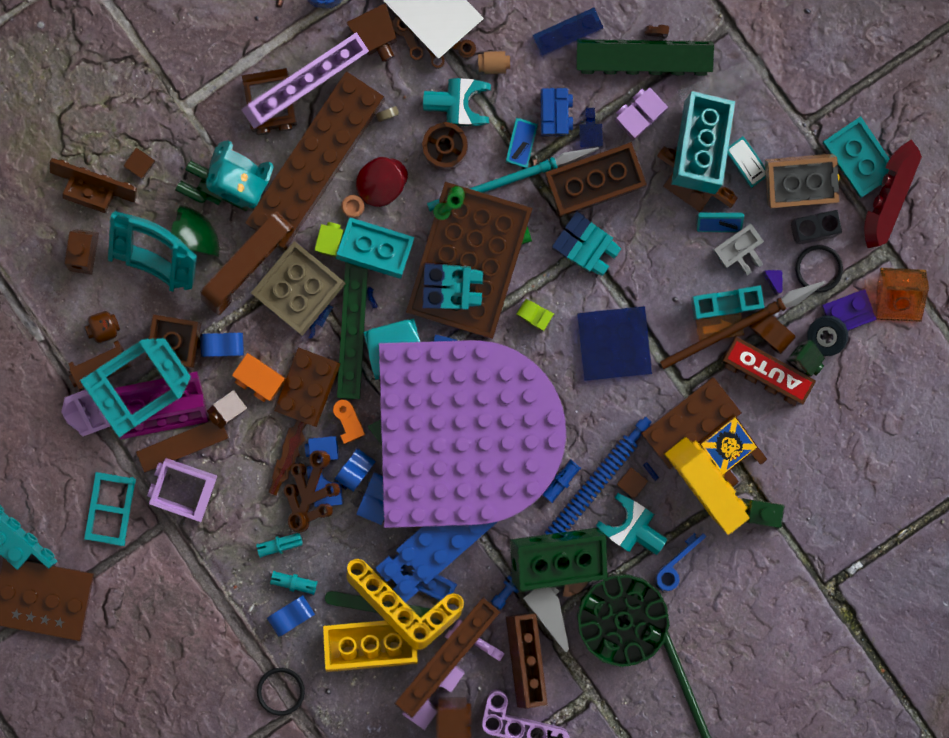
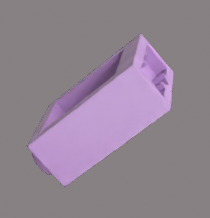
[147,458,217,522]

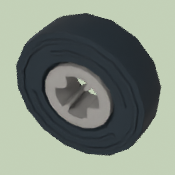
[807,316,848,356]

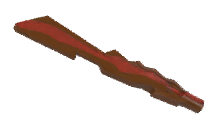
[268,420,307,496]

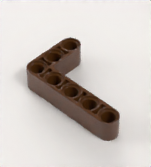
[200,211,294,316]

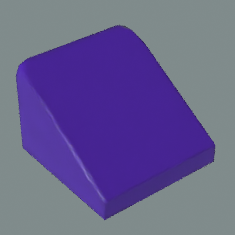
[762,270,783,294]

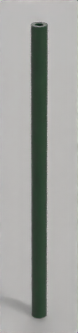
[663,632,711,738]

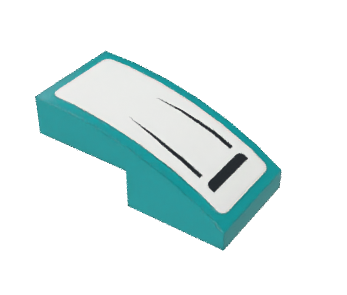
[727,136,766,188]

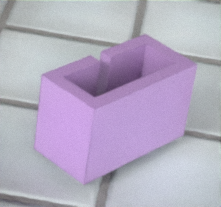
[615,87,668,141]

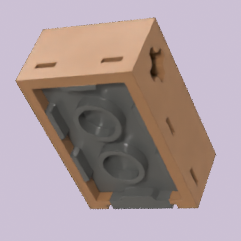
[765,154,840,208]

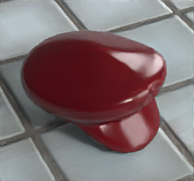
[356,157,408,207]

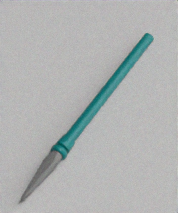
[427,147,599,211]

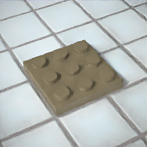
[251,241,346,336]

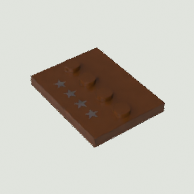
[0,558,94,641]

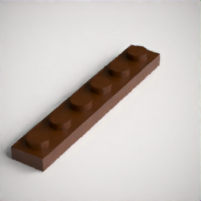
[394,597,500,718]

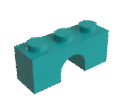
[691,285,765,320]

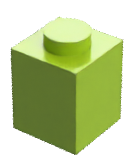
[314,222,345,257]

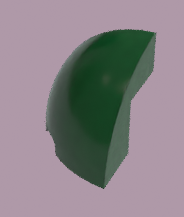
[171,205,220,257]

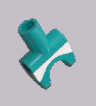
[423,78,491,127]
[596,493,668,555]

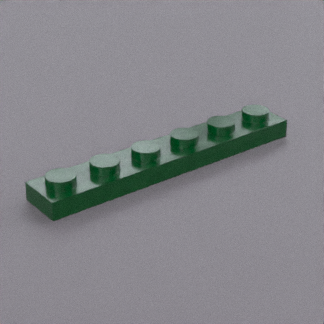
[337,262,368,399]

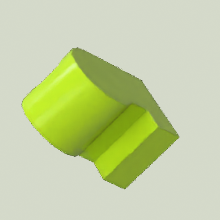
[516,299,554,332]

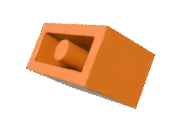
[232,353,286,402]

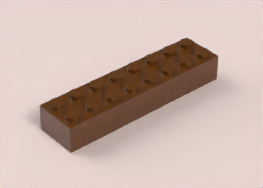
[245,71,385,250]

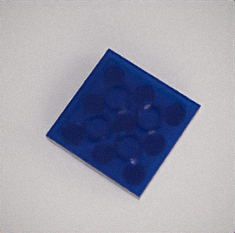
[577,306,652,381]

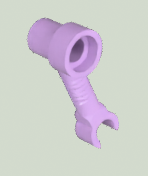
[444,619,505,661]

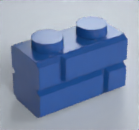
[540,88,573,137]

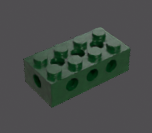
[510,528,608,591]

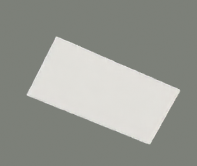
[383,0,484,58]

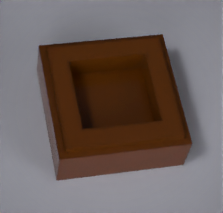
[124,148,156,179]
[616,467,649,499]

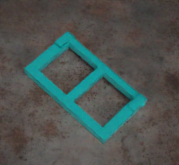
[84,472,136,546]

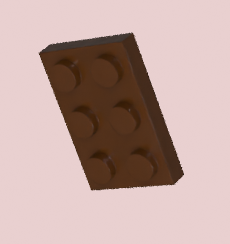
[274,347,341,427]

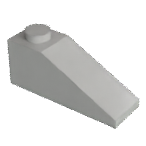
[523,587,569,652]

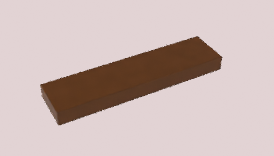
[136,421,229,473]

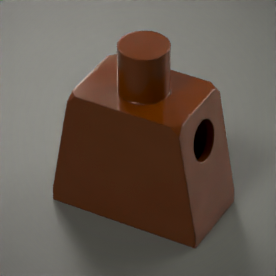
[347,3,397,62]
[65,229,99,275]

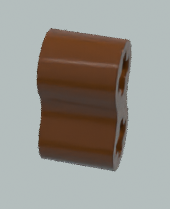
[749,315,796,354]

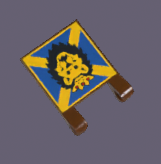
[698,414,767,487]

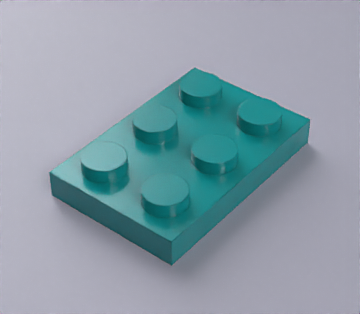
[822,116,890,198]
[336,217,415,279]

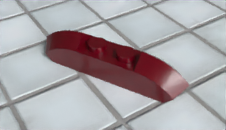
[864,139,922,248]

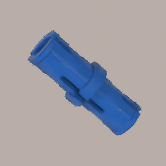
[542,459,581,503]

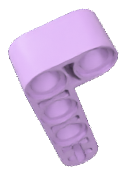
[482,689,569,738]

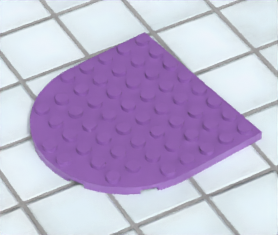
[379,340,566,527]

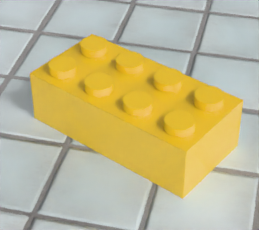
[665,437,750,535]

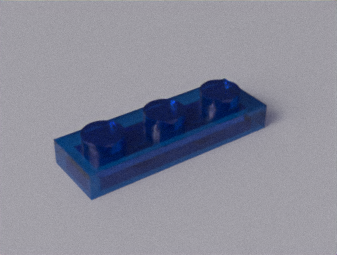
[532,8,604,57]

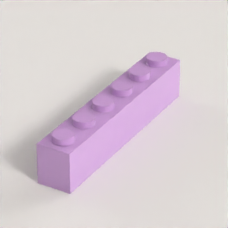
[241,32,369,129]

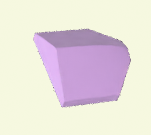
[61,390,111,436]

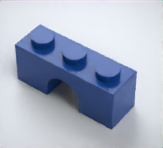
[305,436,343,507]

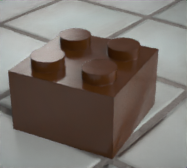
[146,315,201,368]

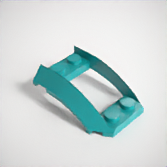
[108,211,197,292]
[80,339,191,438]

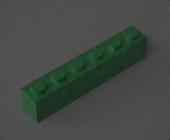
[576,39,714,76]

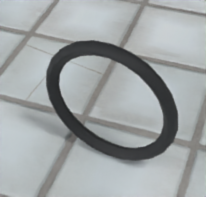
[795,245,843,293]
[257,668,305,716]

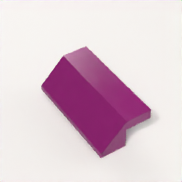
[114,372,208,440]

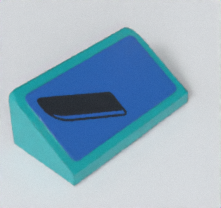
[505,118,538,168]
[696,212,744,232]

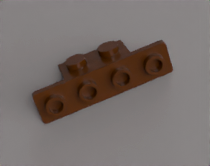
[657,146,737,212]
[50,158,137,213]

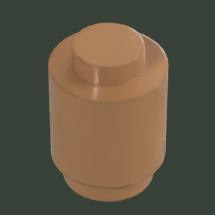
[478,51,510,74]

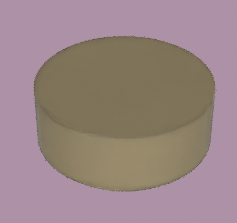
[375,106,399,122]

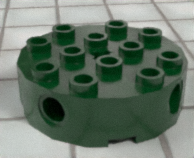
[577,573,670,667]

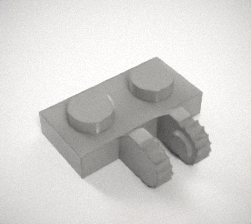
[713,224,764,276]

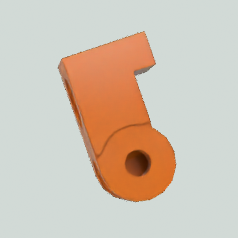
[333,400,366,444]

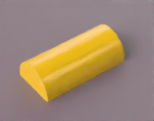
[323,618,418,672]

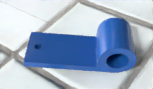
[654,533,707,592]

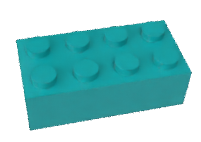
[671,91,735,194]

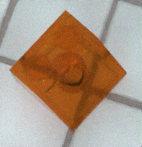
[876,268,929,322]

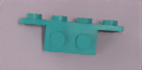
[0,505,58,570]

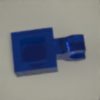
[579,108,603,148]

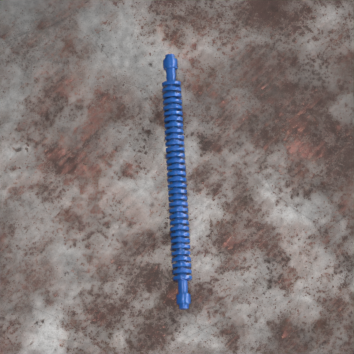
[491,417,652,610]

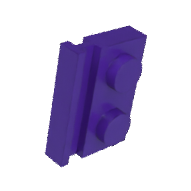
[821,289,877,335]

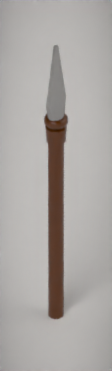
[660,281,825,369]

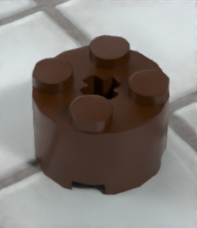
[422,122,468,170]

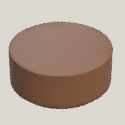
[342,195,365,218]

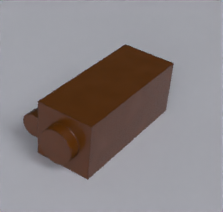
[68,340,132,390]

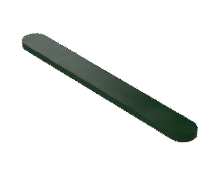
[325,591,441,624]

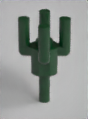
[175,161,248,212]

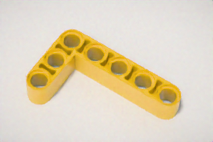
[346,559,464,650]

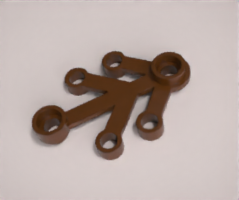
[392,16,476,69]
[284,450,340,533]

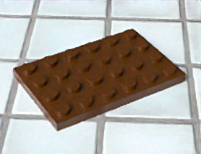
[406,181,533,339]

